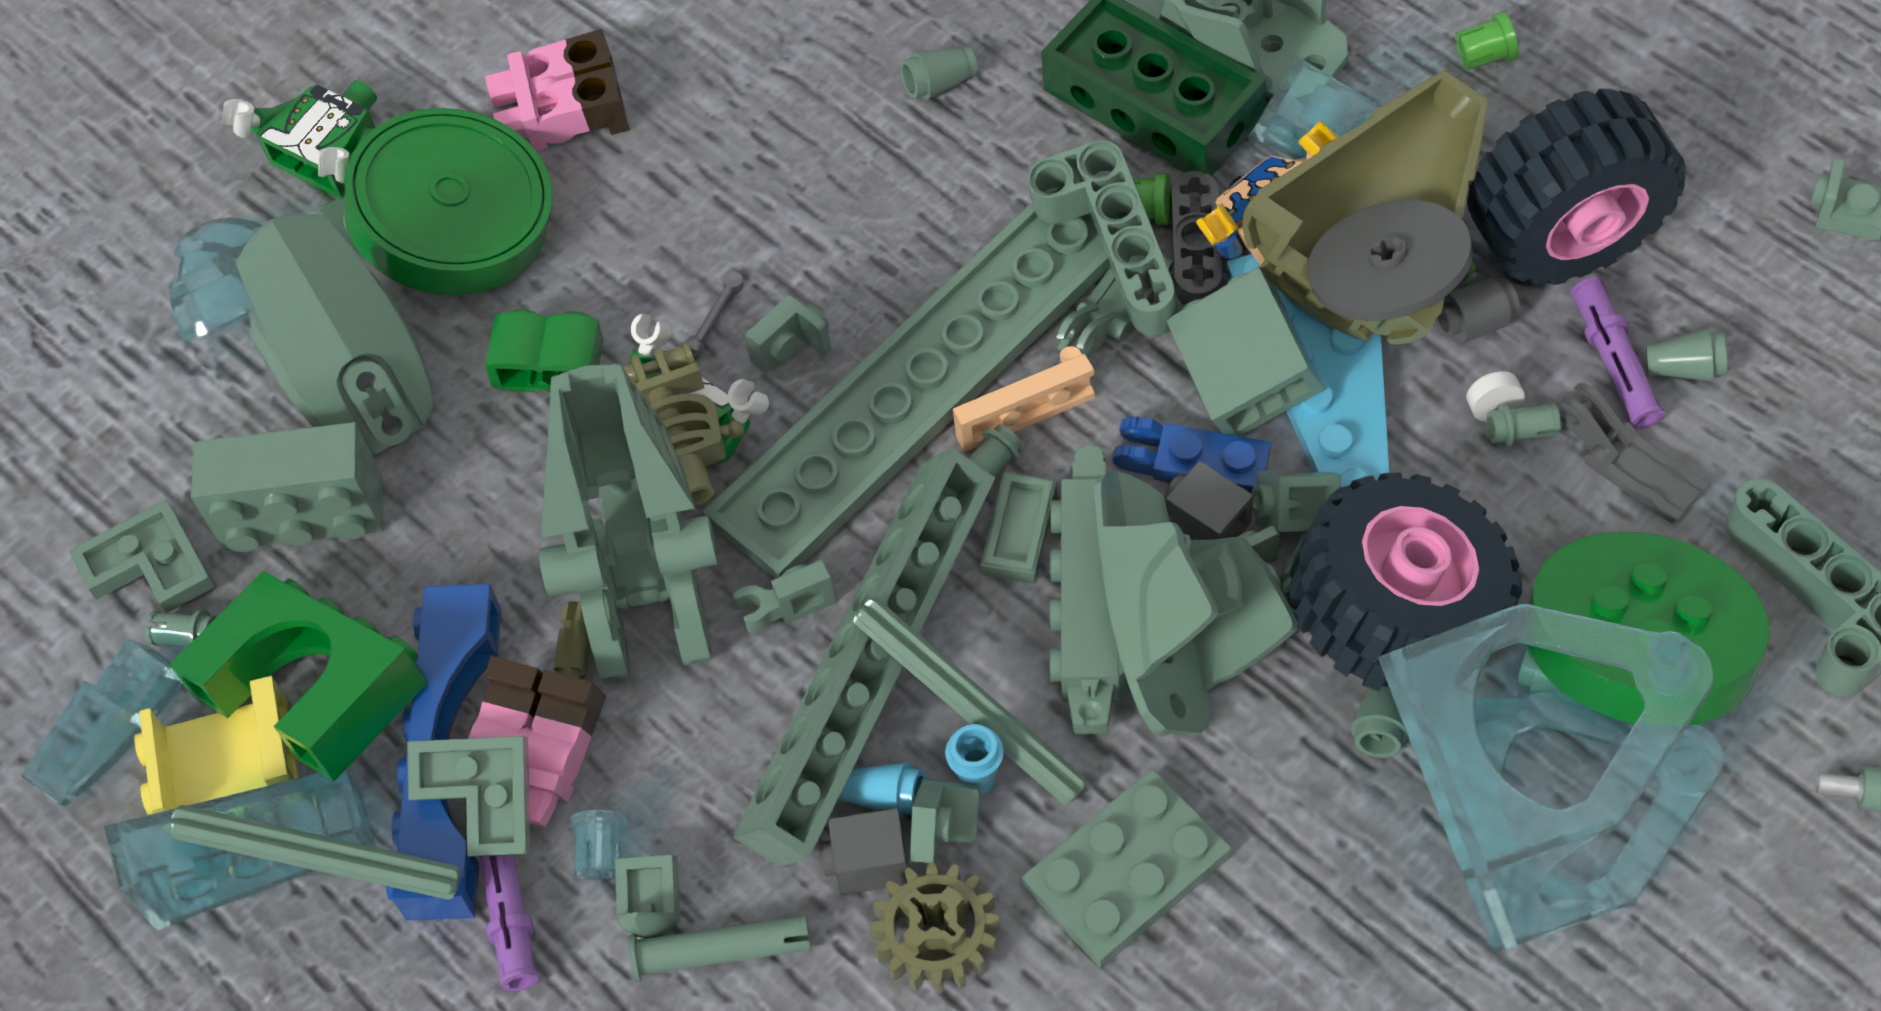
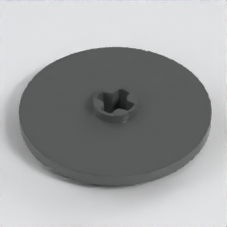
[1307,200,1473,321]

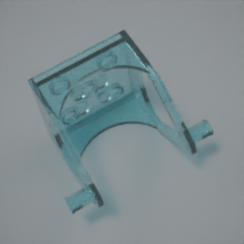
[1378,604,1724,954]

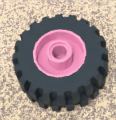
[1467,89,1686,286]
[1288,472,1522,696]

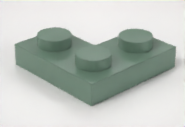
[69,499,215,613]
[408,736,530,857]

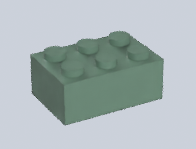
[191,422,383,552]

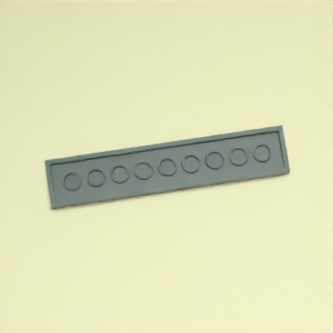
[702,187,1126,579]

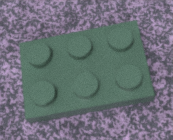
[1021,768,1232,969]

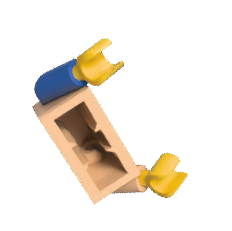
[1196,120,1338,266]

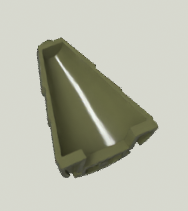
[1242,70,1488,344]

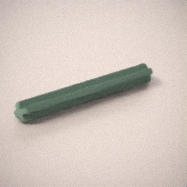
[853,597,1086,805]
[169,805,461,900]

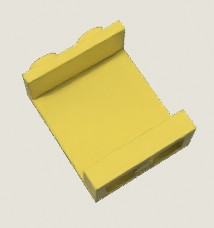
[134,676,303,833]

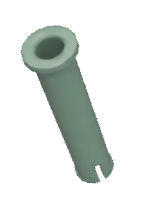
[629,914,811,982]

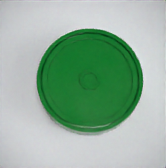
[344,108,552,295]
[1525,532,1769,727]

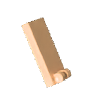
[953,346,1095,453]

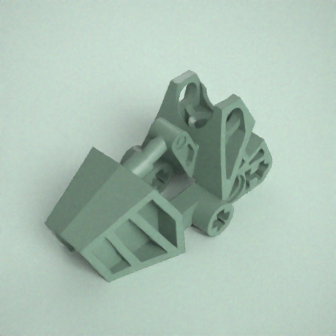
[539,364,718,682]

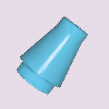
[945,724,1004,795]
[839,762,927,820]

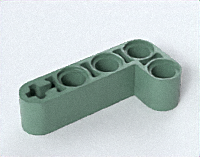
[1027,140,1178,336]
[1725,478,1881,697]

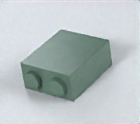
[1167,267,1325,436]

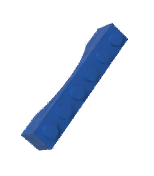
[386,584,502,920]

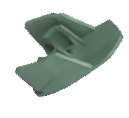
[1125,0,1348,104]
[235,212,434,456]
[1093,471,1298,737]

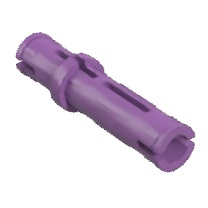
[1570,277,1665,429]
[479,855,539,992]

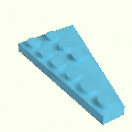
[1226,254,1389,487]

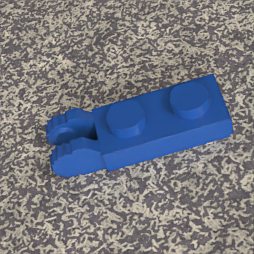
[1112,416,1271,494]

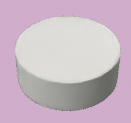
[1466,371,1525,422]

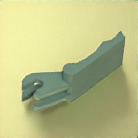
[1056,255,1173,358]

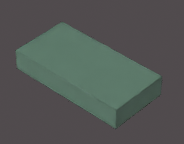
[980,472,1057,583]

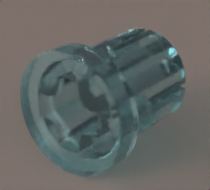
[569,810,627,881]

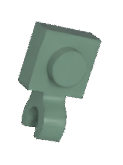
[732,560,836,633]

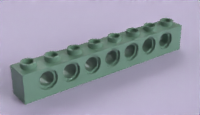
[733,448,995,867]

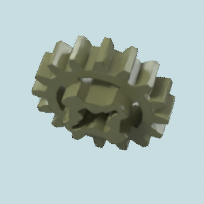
[870,862,1000,994]

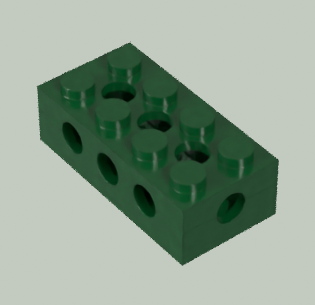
[1041,0,1266,176]

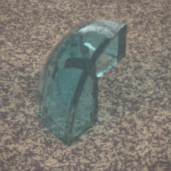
[169,217,263,343]

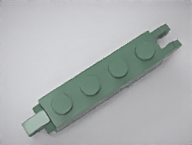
[1050,443,1131,735]

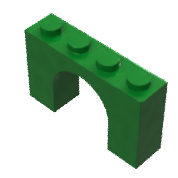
[169,571,428,782]

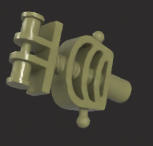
[622,341,744,506]

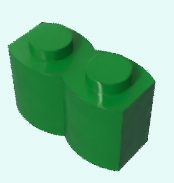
[485,309,604,393]

